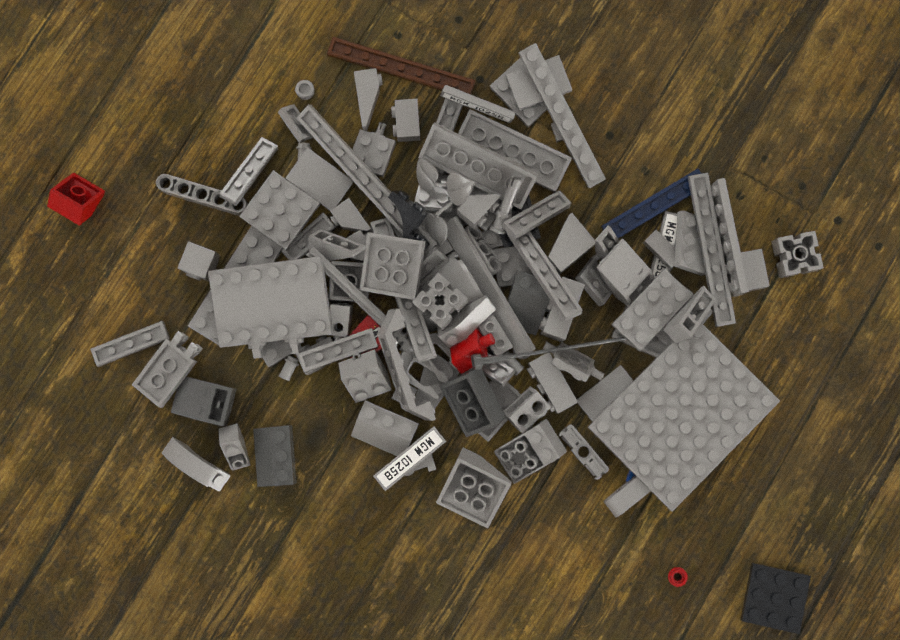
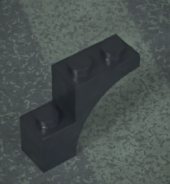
[388,190,429,251]

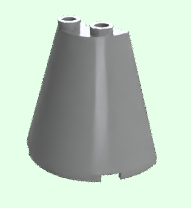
[418,251,492,333]

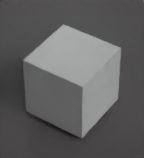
[178,241,221,282]

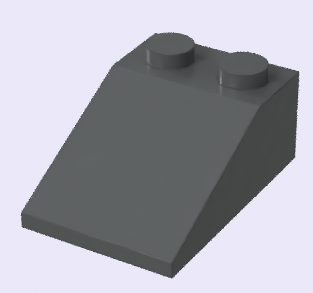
[507,270,550,335]

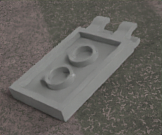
[132,331,203,408]

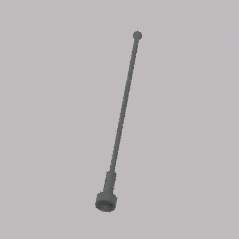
[471,337,626,371]

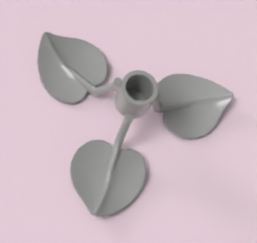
[416,158,475,247]

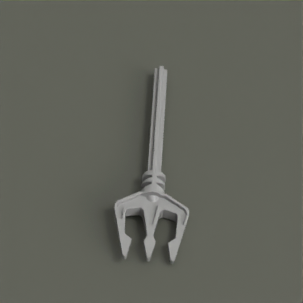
[306,247,458,399]

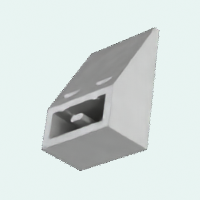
[596,239,655,306]
[494,418,567,484]

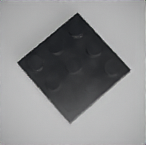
[740,563,811,634]

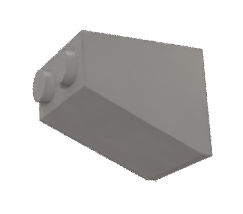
[547,213,595,275]

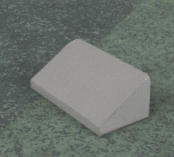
[643,230,675,270]

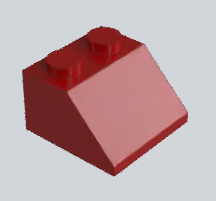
[47,172,105,226]

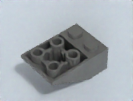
[171,377,237,426]

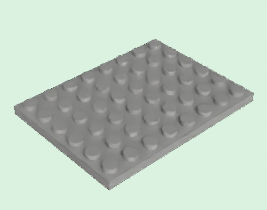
[588,323,780,512]

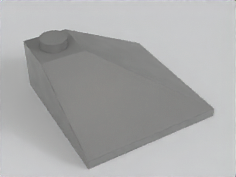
[436,447,512,528]

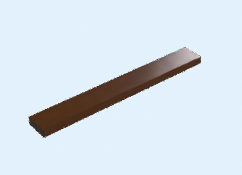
[327,37,476,94]

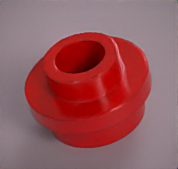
[668,567,688,587]

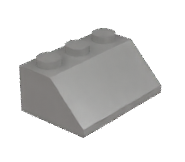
[351,400,419,456]

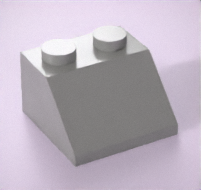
[328,261,369,302]

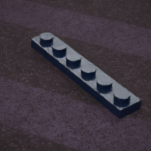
[601,169,702,238]

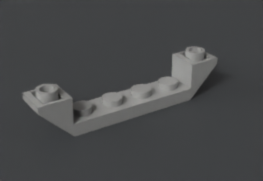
[377,308,436,421]

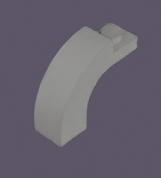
[162,437,230,492]

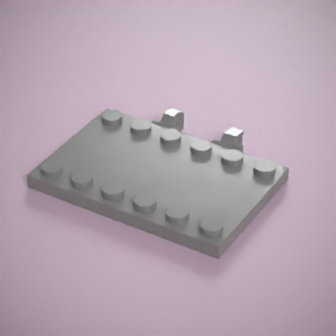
[208,256,333,359]

